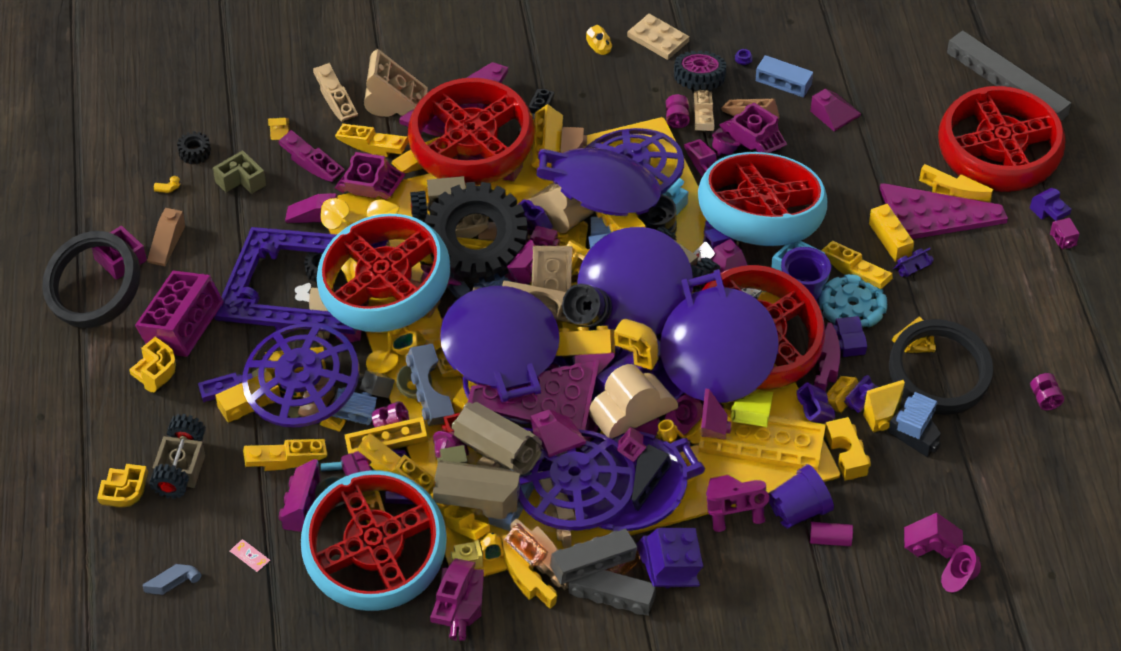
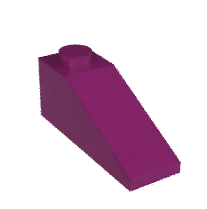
[285,193,338,223]

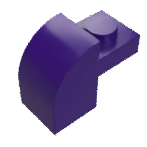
[1030,188,1071,221]

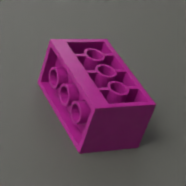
[135,271,224,357]

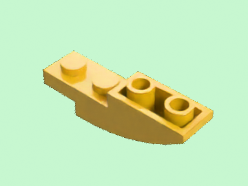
[335,124,409,157]
[919,164,993,203]
[821,240,893,289]
[357,433,435,492]
[243,439,327,471]
[502,535,557,609]

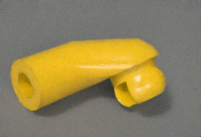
[154,176,181,193]

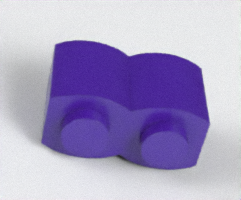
[518,199,553,231]
[833,316,867,357]
[797,382,835,424]

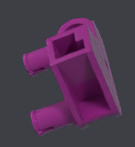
[706,475,769,532]

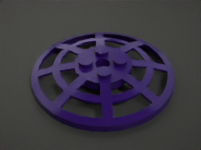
[585,128,684,194]
[242,323,359,428]
[518,430,636,531]

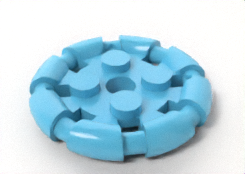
[819,274,888,328]

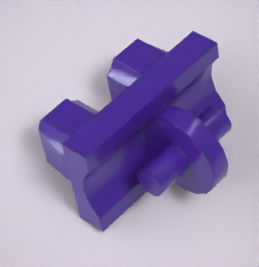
[844,375,878,413]

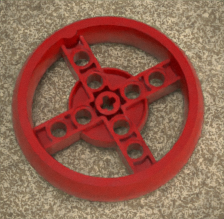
[408,78,535,186]
[938,86,1066,192]
[701,265,825,390]

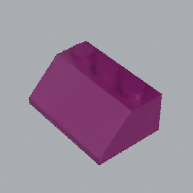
[279,459,321,532]

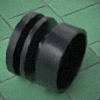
[638,194,677,234]
[562,283,612,328]

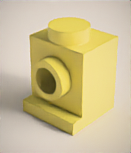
[451,539,483,569]

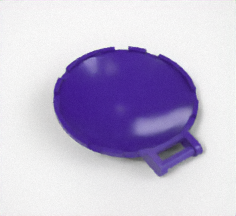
[537,148,661,216]
[577,227,693,355]
[660,269,779,403]
[440,286,559,403]
[567,431,705,531]

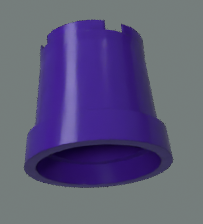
[781,247,831,303]
[768,464,834,529]

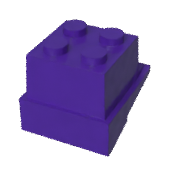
[636,528,703,588]

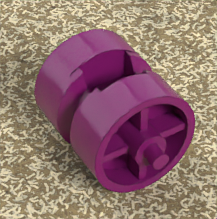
[666,94,690,128]
[1030,373,1064,411]
[372,401,409,428]

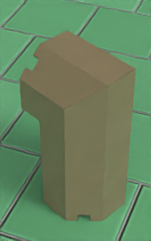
[433,460,520,519]

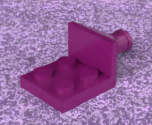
[504,240,536,285]
[441,568,484,641]

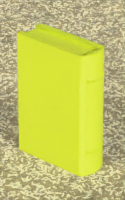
[731,389,773,427]

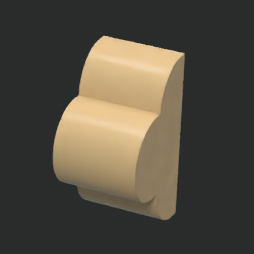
[364,49,428,117]
[528,183,594,233]
[589,364,678,439]

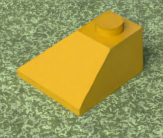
[863,380,905,433]

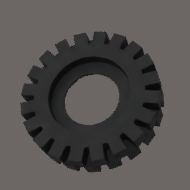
[425,182,528,283]

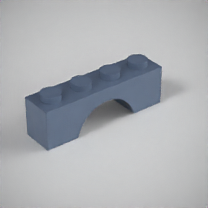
[406,343,455,426]

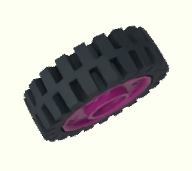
[674,50,726,90]

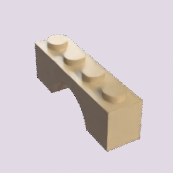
[502,281,572,323]

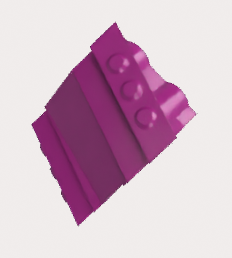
[719,102,787,153]
[335,152,406,200]

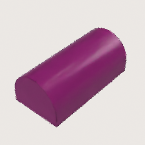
[810,522,853,546]

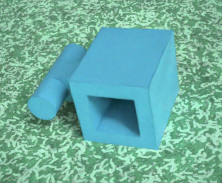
[663,178,688,216]

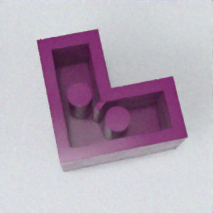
[904,513,963,558]

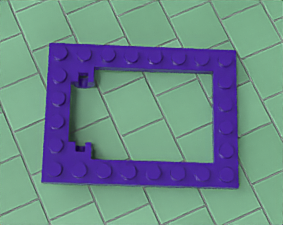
[214,227,390,334]

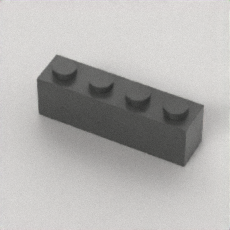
[550,529,637,585]
[569,570,656,616]

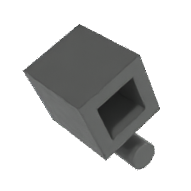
[358,370,395,398]

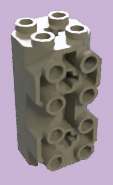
[452,402,542,475]

